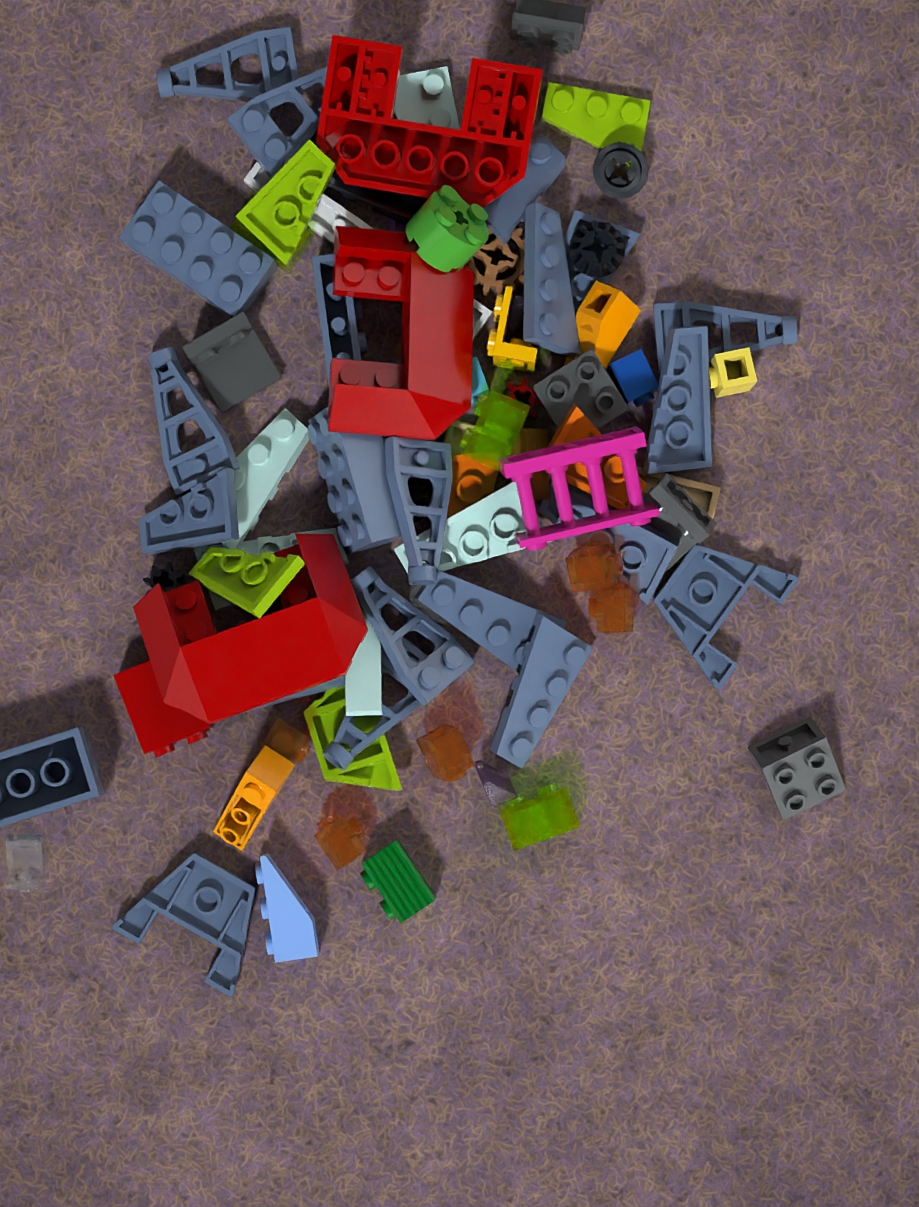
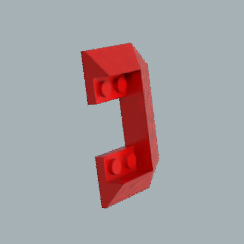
[316,35,543,207]
[328,226,474,440]
[133,533,368,724]

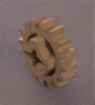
[466,227,525,296]

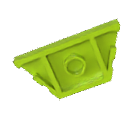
[303,686,403,791]

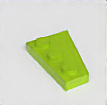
[542,82,651,167]
[235,139,336,268]
[188,547,305,618]

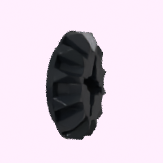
[593,141,649,199]
[569,220,626,277]

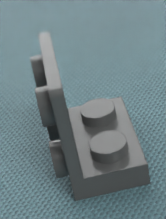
[511,0,586,54]
[182,311,281,412]
[533,350,629,429]
[643,474,717,570]
[747,717,846,820]

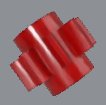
[500,378,543,424]

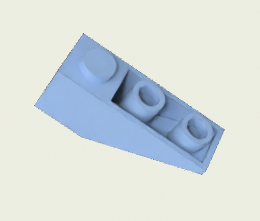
[255,853,320,963]

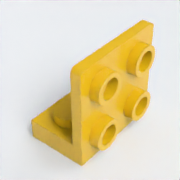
[487,285,538,373]

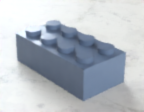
[119,180,278,319]
[308,406,402,555]
[0,727,106,828]

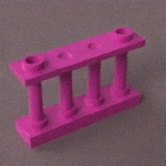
[498,426,660,551]

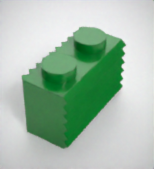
[360,838,436,923]

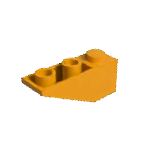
[564,281,641,368]
[213,745,295,851]

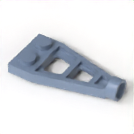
[156,26,299,102]
[226,67,327,177]
[653,301,797,375]
[148,347,240,496]
[385,436,453,585]
[351,566,476,707]
[322,630,428,771]

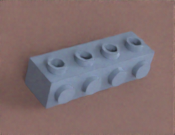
[312,254,368,385]

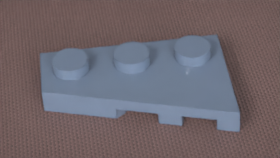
[139,467,239,555]

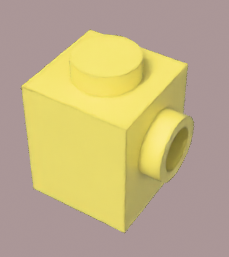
[709,347,757,398]

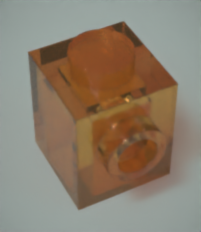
[565,541,623,593]
[588,583,633,633]
[259,717,311,764]
[416,723,475,782]
[313,813,368,871]

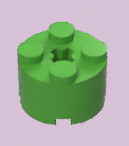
[406,185,489,272]

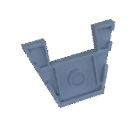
[652,544,800,690]
[112,852,256,997]

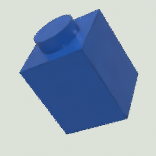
[608,349,659,408]

